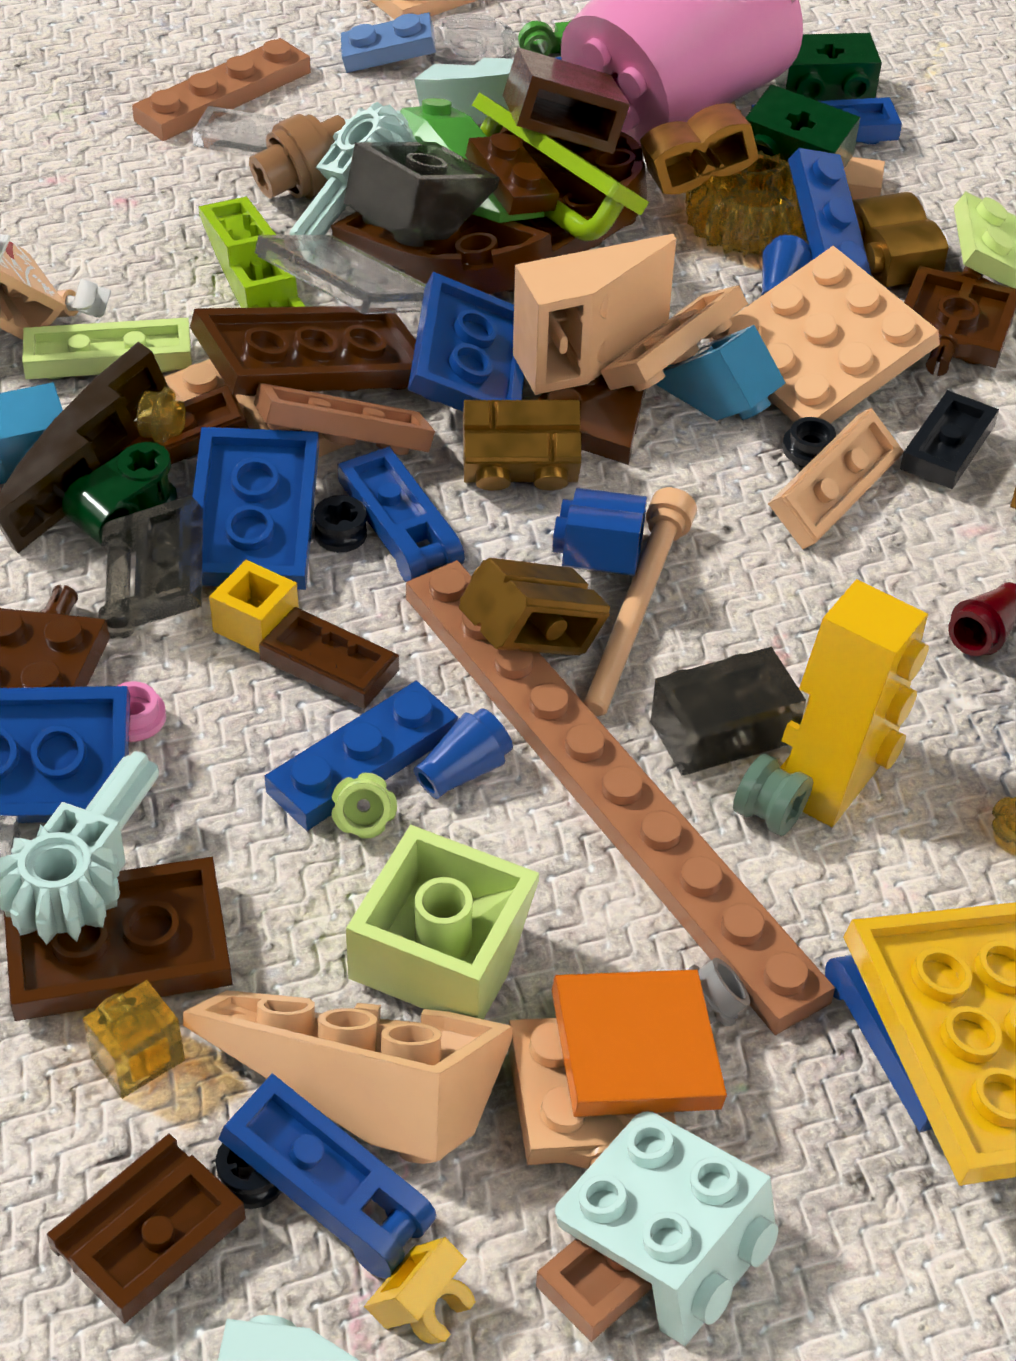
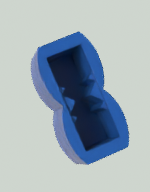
[552,488,647,576]

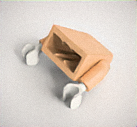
[0,234,111,340]

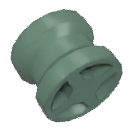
[733,753,813,836]

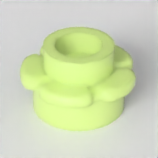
[331,772,397,839]

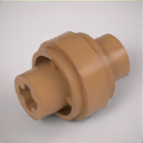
[249,114,346,199]

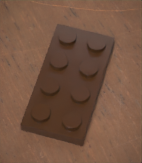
[190,305,416,396]

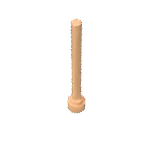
[583,487,697,716]

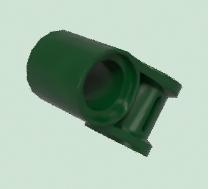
[62,442,178,549]

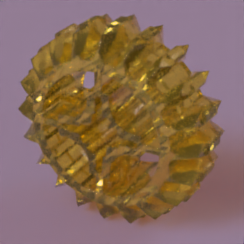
[685,150,808,258]

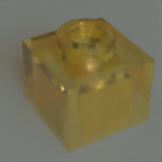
[83,980,185,1099]

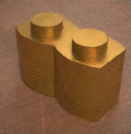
[639,103,759,195]
[852,192,949,287]

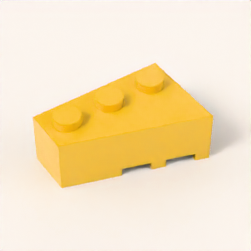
[780,579,929,828]

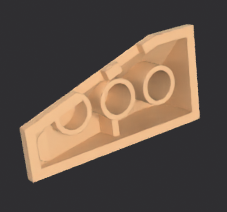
[183,990,513,1164]

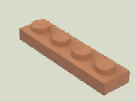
[132,38,311,141]

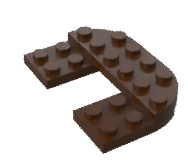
[331,127,647,294]

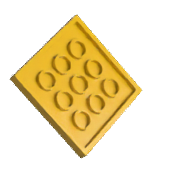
[843,902,1016,1186]

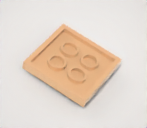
[709,246,940,424]

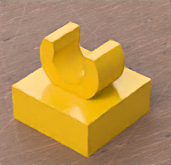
[364,1237,476,1344]

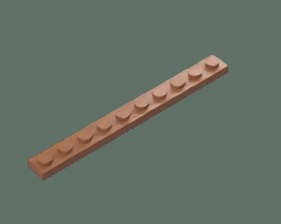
[406,560,835,1035]

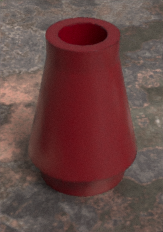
[948,582,1016,656]

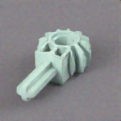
[289,102,417,252]
[0,751,159,945]

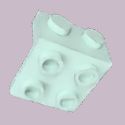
[555,1111,778,1346]

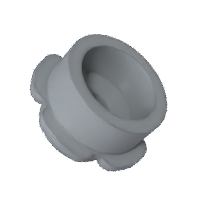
[688,958,750,1026]

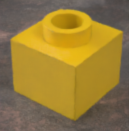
[209,560,299,653]

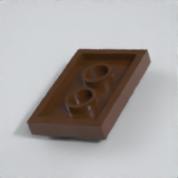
[4,856,233,1021]

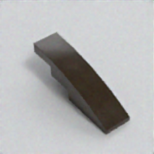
[0,341,171,553]

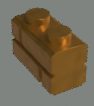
[463,400,582,491]
[459,558,610,656]

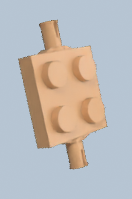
[508,1018,676,1168]

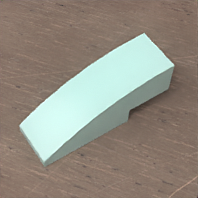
[414,58,514,124]

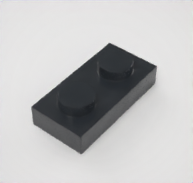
[900,390,999,489]

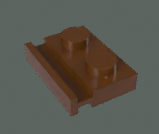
[47,1133,246,1324]

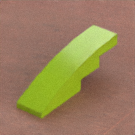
[198,196,306,308]

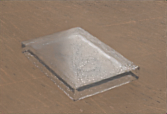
[255,235,426,314]

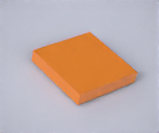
[551,969,727,1117]

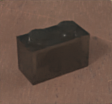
[650,646,806,776]

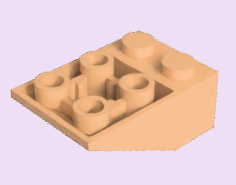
[513,234,676,395]

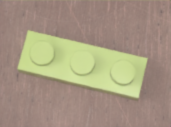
[22,317,192,379]

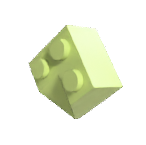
[346,824,539,1019]

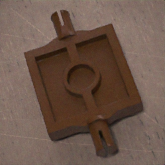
[904,266,1016,376]
[0,585,111,688]

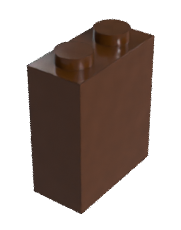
[503,47,630,154]

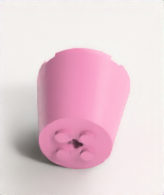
[561,0,803,146]

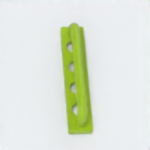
[472,92,649,241]

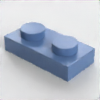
[341,12,436,73]

